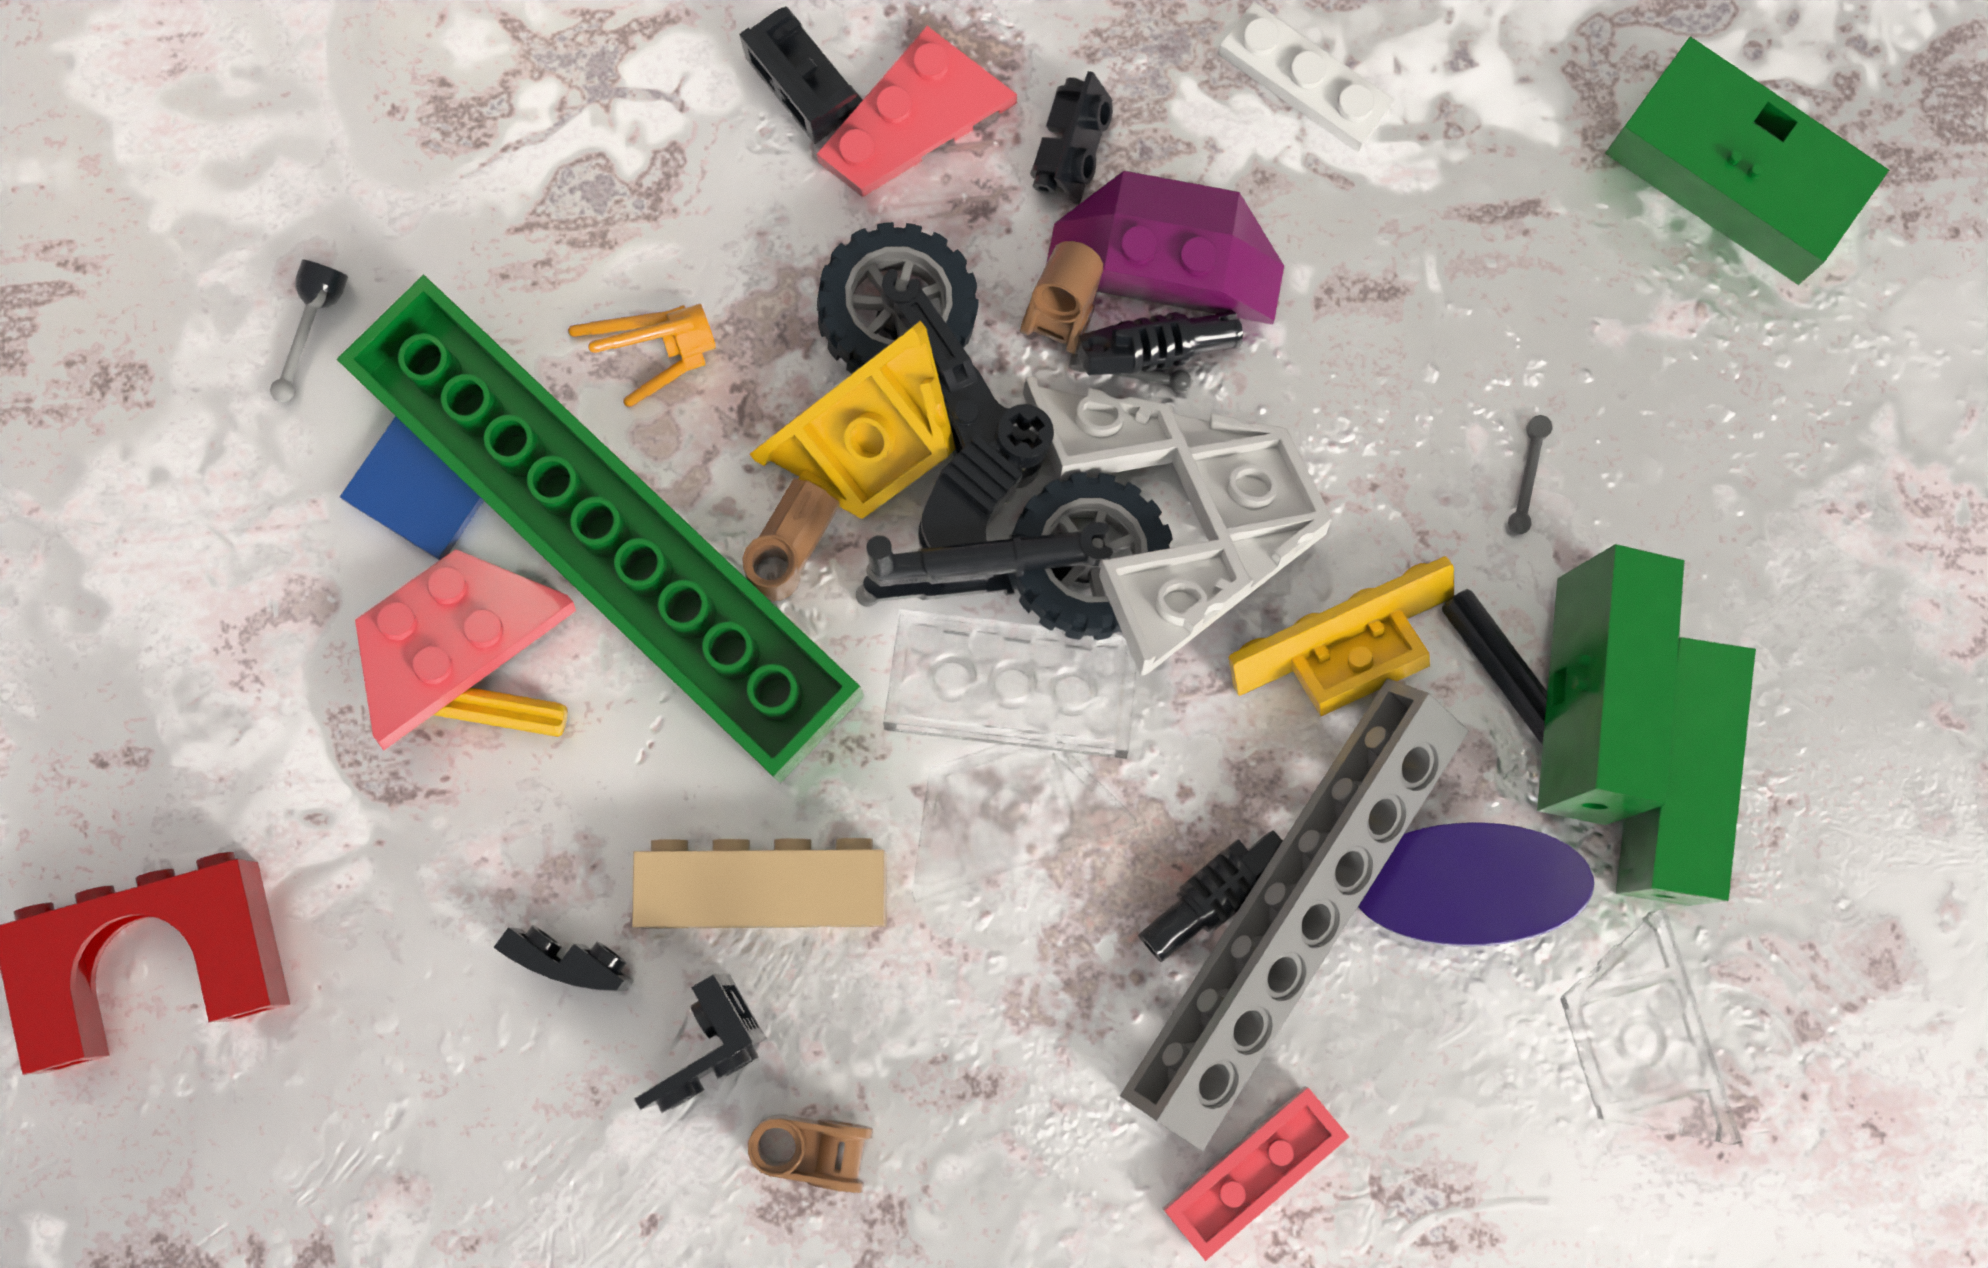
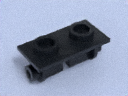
[1030,71,1113,205]

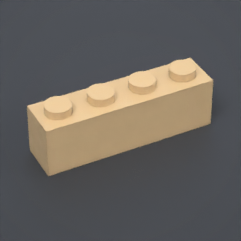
[632,838,887,929]

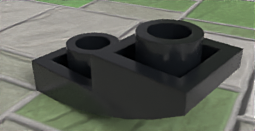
[493,925,634,991]

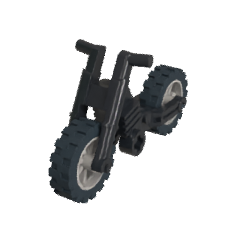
[817,222,1173,640]

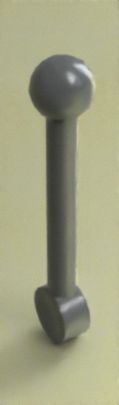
[1069,353,1192,393]
[1508,415,1552,534]

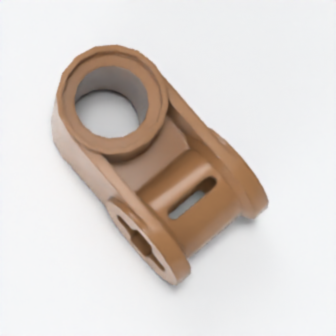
[1020,241,1103,354]
[748,1115,873,1193]

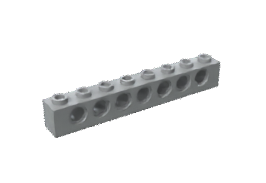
[1120,678,1469,1152]

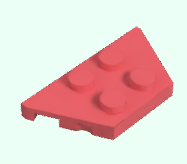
[355,549,576,751]

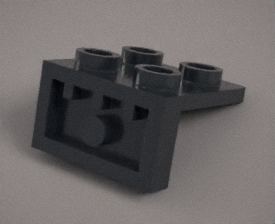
[634,974,767,1113]

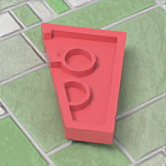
[817,26,1017,197]

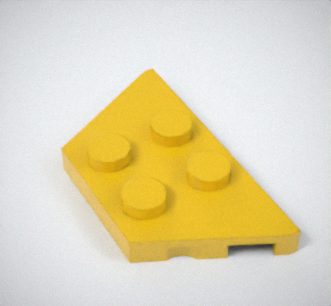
[749,321,956,519]

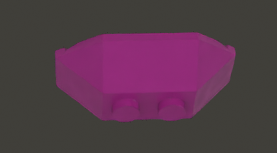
[1046,171,1284,325]

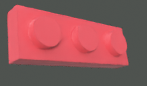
[1162,1086,1349,1261]

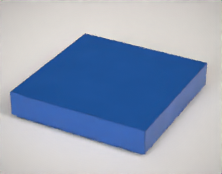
[340,416,484,560]

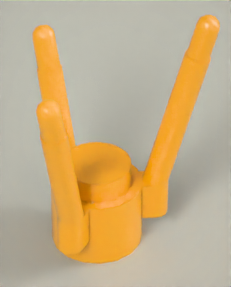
[568,303,716,407]

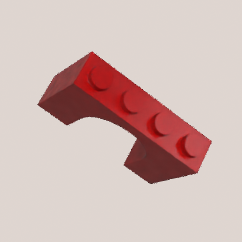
[0,852,291,1075]

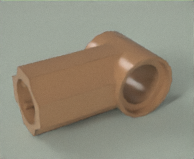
[742,477,840,602]

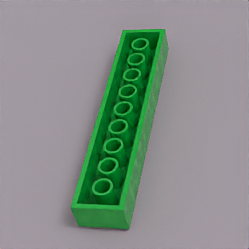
[336,274,865,784]

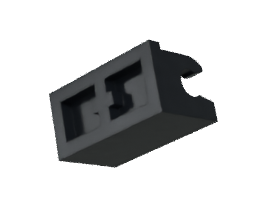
[739,6,863,144]

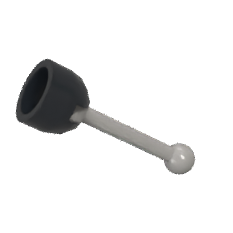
[270,259,348,402]

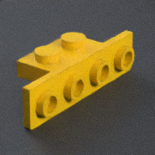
[1228,556,1455,716]

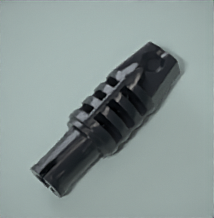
[1077,310,1243,375]
[1138,830,1283,962]

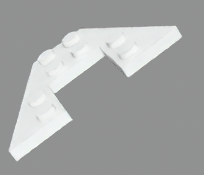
[1023,377,1332,676]

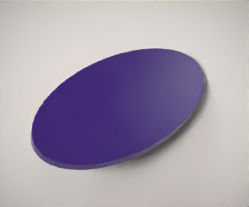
[1358,822,1595,947]

